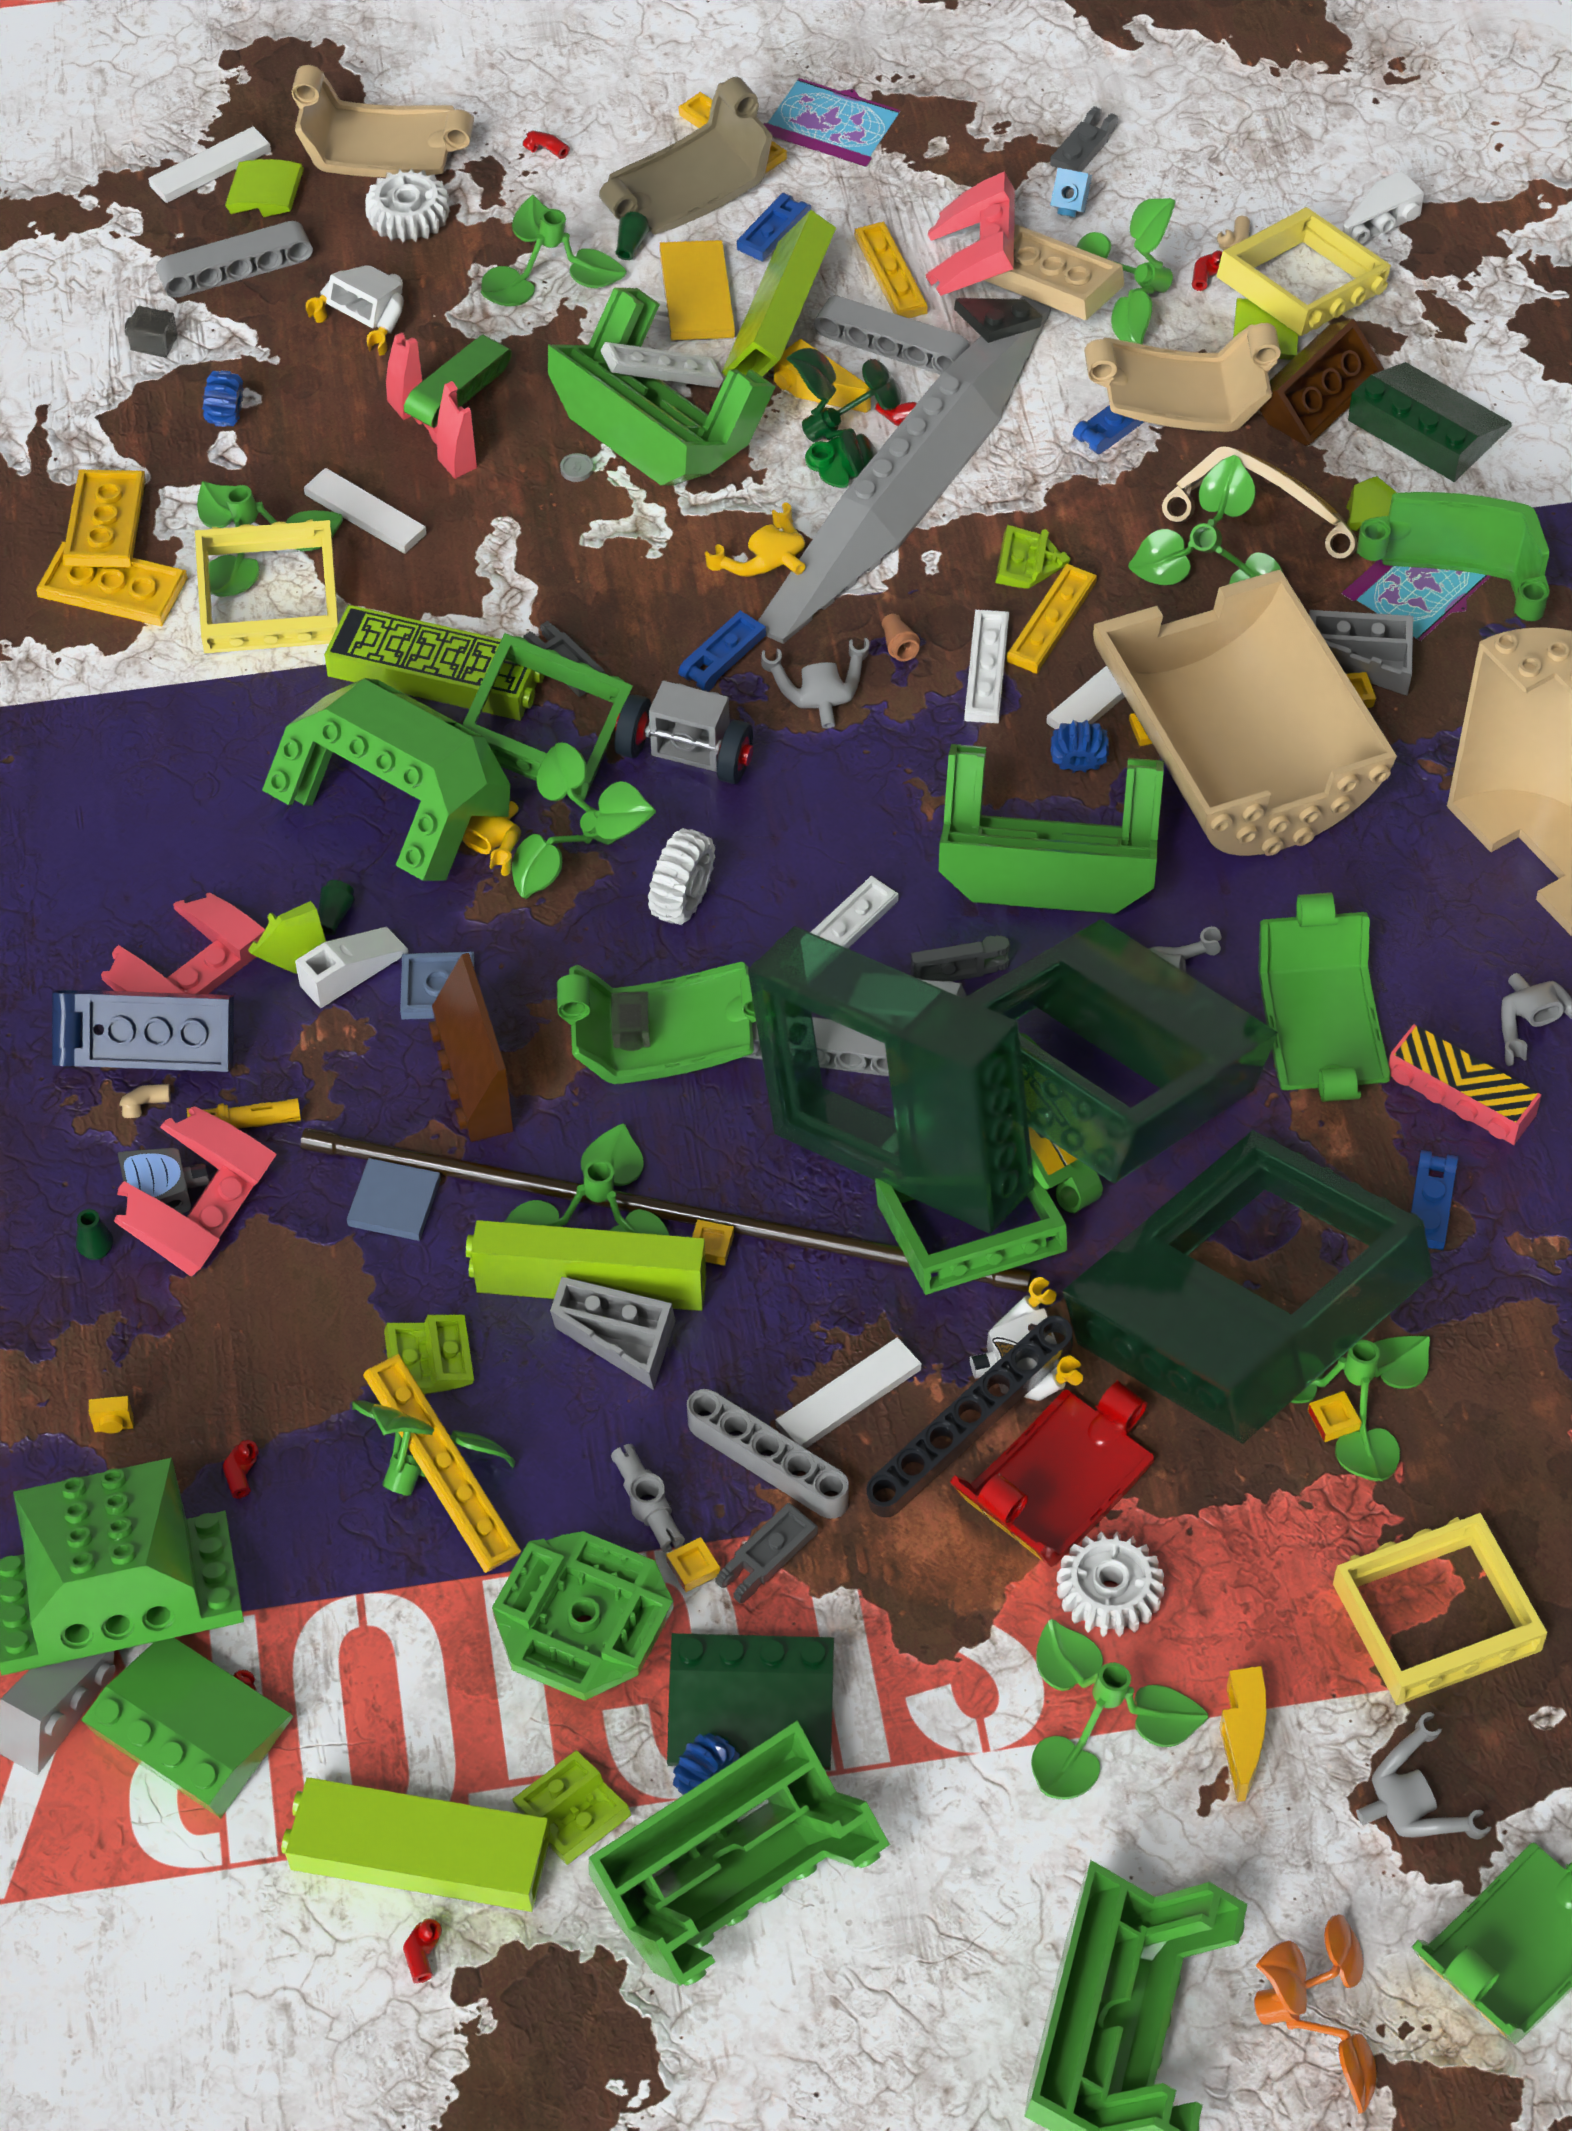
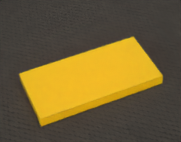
[659,240,735,340]
[63,469,146,567]
[36,541,187,626]

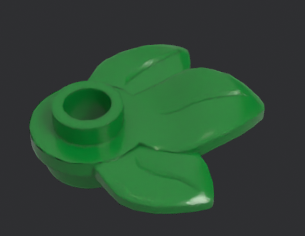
[805,436,856,488]

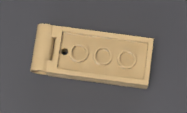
[976,223,1124,320]

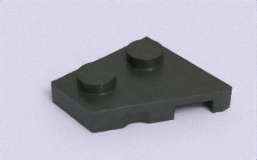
[954,298,1043,343]

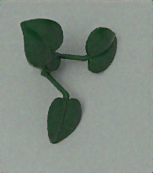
[786,348,902,477]

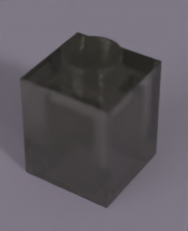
[124,305,178,358]
[611,992,650,1051]

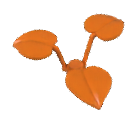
[1255,1914,1377,2114]

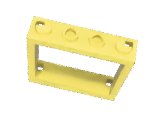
[1217,207,1391,336]
[195,519,339,653]
[1333,1513,1547,1705]

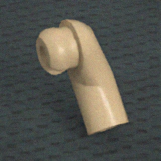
[1217,216,1250,251]
[119,1084,171,1118]

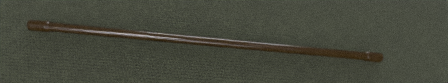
[301,1127,1032,1293]

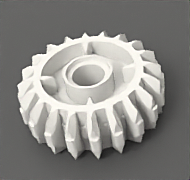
[365,169,450,243]
[648,828,715,925]
[1056,1531,1165,1638]

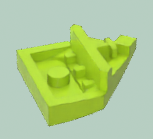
[1346,476,1397,531]
[995,525,1071,589]
[248,901,326,974]

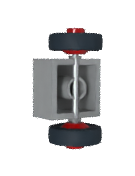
[615,681,753,784]

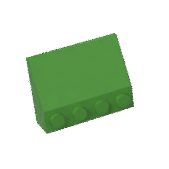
[81,1638,293,1818]

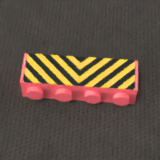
[1388,1024,1541,1145]

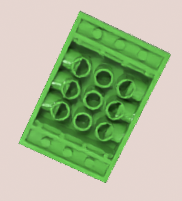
[0,1458,244,1675]

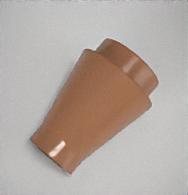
[881,614,920,661]

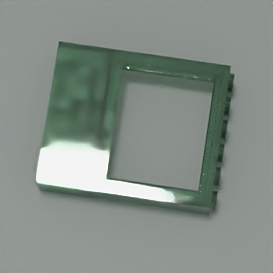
[934,919,1278,1184]
[748,926,1035,1234]
[1063,1130,1433,1444]

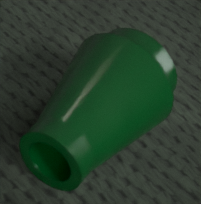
[615,211,649,261]
[318,880,355,936]
[76,1209,113,1260]

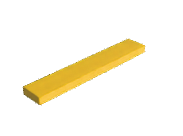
[363,1354,521,1573]

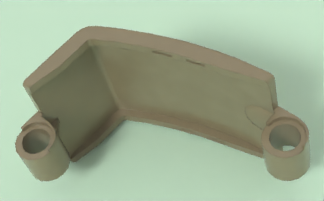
[599,77,772,235]

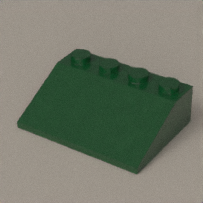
[1348,362,1512,482]
[667,1633,834,1770]

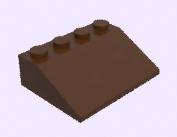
[428,953,513,1142]

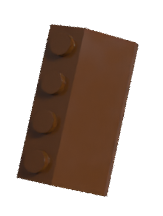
[1259,318,1385,446]

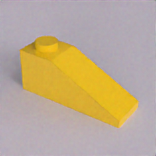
[774,339,871,413]

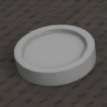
[560,453,593,482]

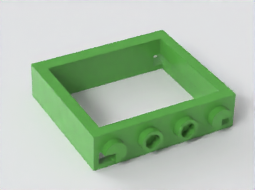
[462,633,633,801]
[875,1138,1067,1295]

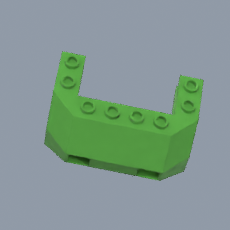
[548,287,776,486]
[262,678,510,881]
[938,744,1164,914]
[589,1721,890,1986]
[1024,1860,1248,2131]

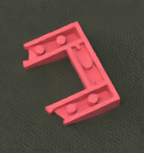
[926,171,1015,296]
[386,332,477,479]
[101,893,265,994]
[114,1106,277,1277]

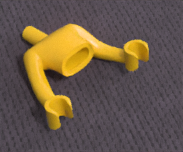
[705,503,805,577]
[462,801,521,876]

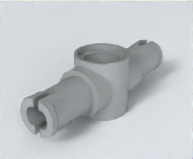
[611,1444,685,1553]

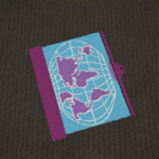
[763,78,901,167]
[1341,559,1491,641]

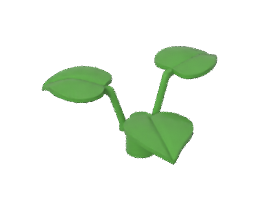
[481,195,627,306]
[1076,198,1176,345]
[1128,455,1283,585]
[197,481,343,597]
[512,743,656,899]
[504,1124,669,1235]
[1256,1336,1430,1481]
[351,1400,516,1496]
[1031,1619,1209,1800]

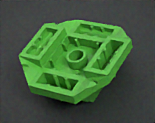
[492,1531,674,1701]

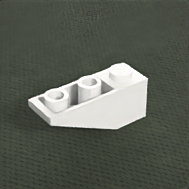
[1343,170,1424,244]
[295,927,408,1009]

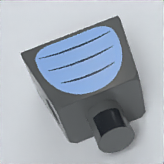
[118,1148,209,1214]

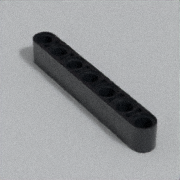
[866,1315,1073,1518]

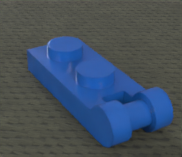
[737,193,812,262]
[1073,405,1144,454]
[678,610,766,692]
[1406,1150,1458,1250]

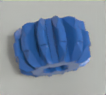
[202,370,244,427]
[1051,720,1109,773]
[673,1733,740,1795]

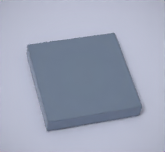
[400,952,475,1020]
[347,1158,441,1241]

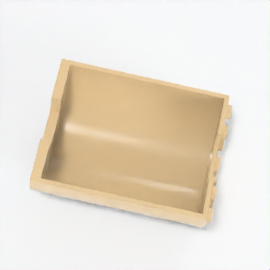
[1093,569,1397,856]
[1447,628,1572,936]

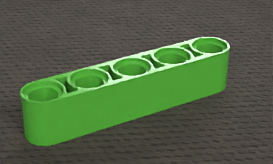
[404,334,512,428]

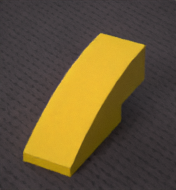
[1219,1666,1266,1802]

